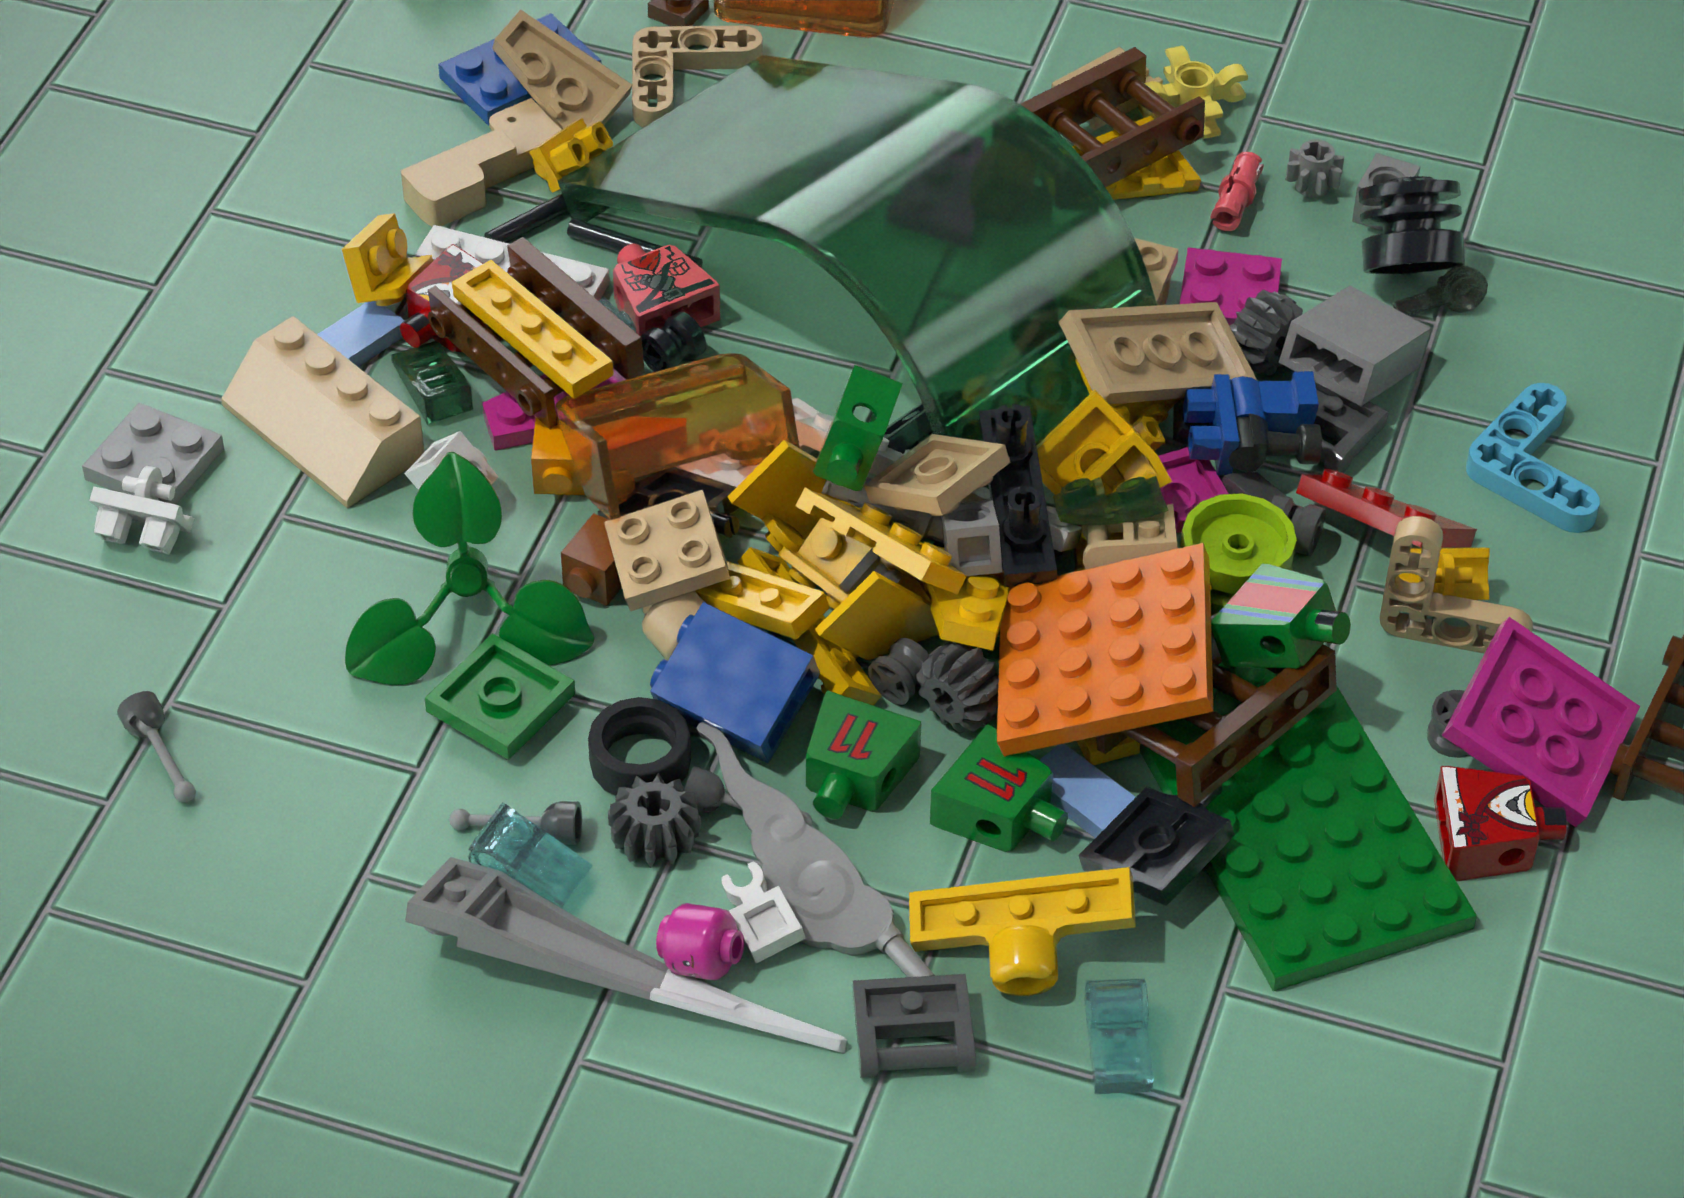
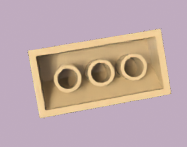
[221,316,424,508]

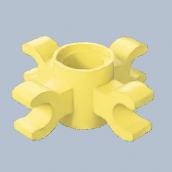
[1138,45,1248,139]

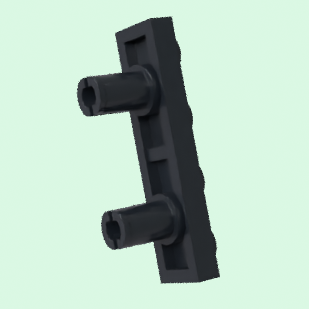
[979,404,1057,587]

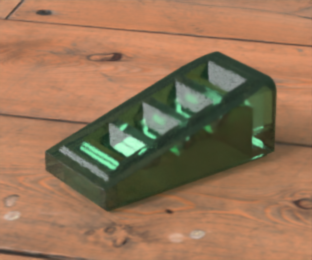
[391,341,473,425]

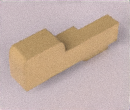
[401,98,562,227]

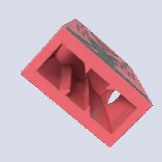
[613,244,720,336]

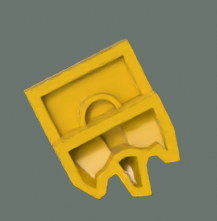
[1037,389,1172,535]

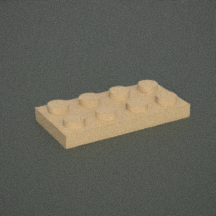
[1059,302,1257,404]

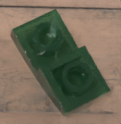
[1053,476,1169,525]

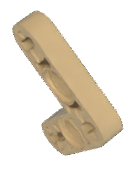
[632,25,763,129]
[1379,516,1533,654]

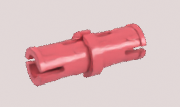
[1210,152,1264,231]

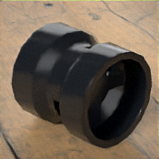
[641,312,707,377]

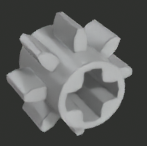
[1286,140,1344,198]

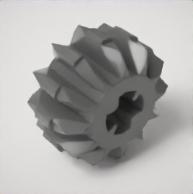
[1230,289,1303,376]
[916,641,999,733]
[608,773,701,868]

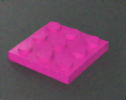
[1442,617,1640,827]

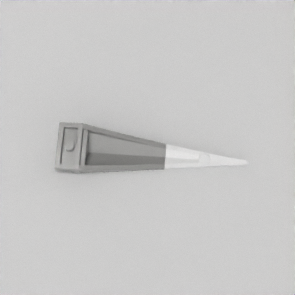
[405,857,847,1053]

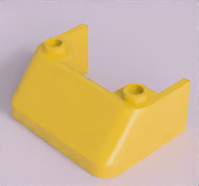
[727,440,939,661]

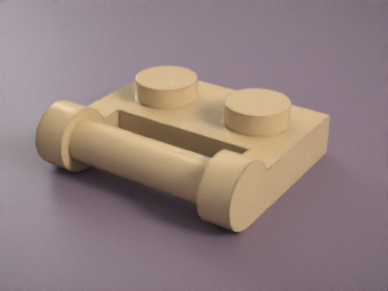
[1081,504,1177,569]

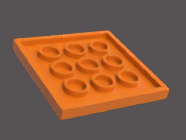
[997,543,1213,756]

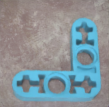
[1466,383,1600,533]

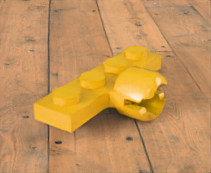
[909,867,1136,996]

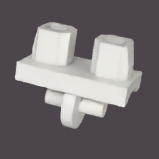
[89,466,194,555]

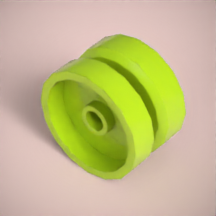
[1180,493,1297,616]

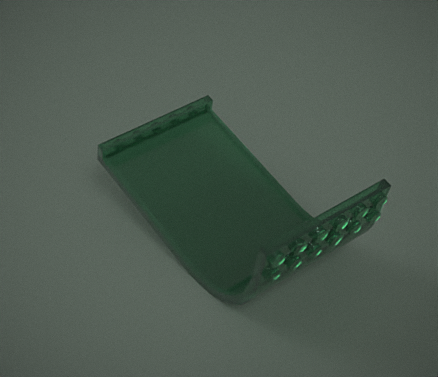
[558,55,1157,489]

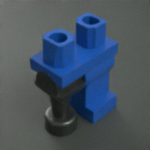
[1183,371,1322,475]

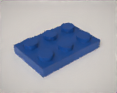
[438,13,601,126]

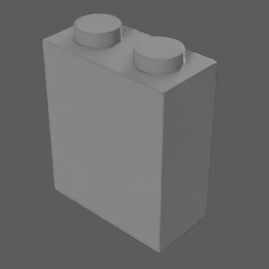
[1279,286,1431,406]

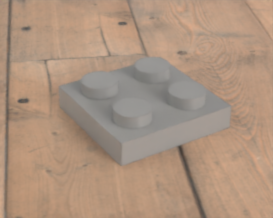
[82,403,224,504]

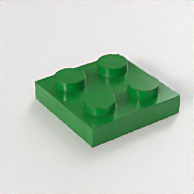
[425,633,575,760]

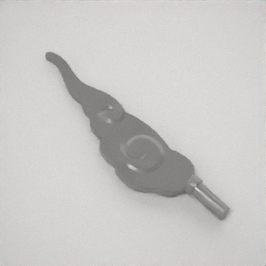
[697,722,935,977]

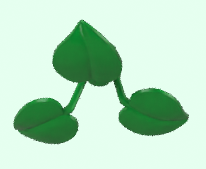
[345,452,594,685]

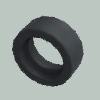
[588,697,691,796]

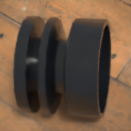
[1359,176,1465,274]

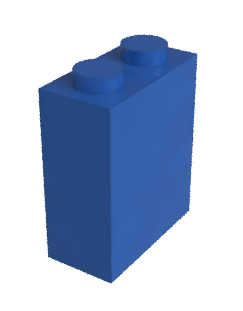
[650,602,820,764]

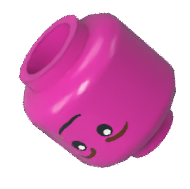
[656,903,744,980]

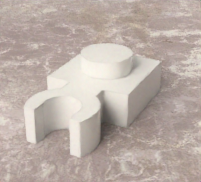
[722,861,806,963]

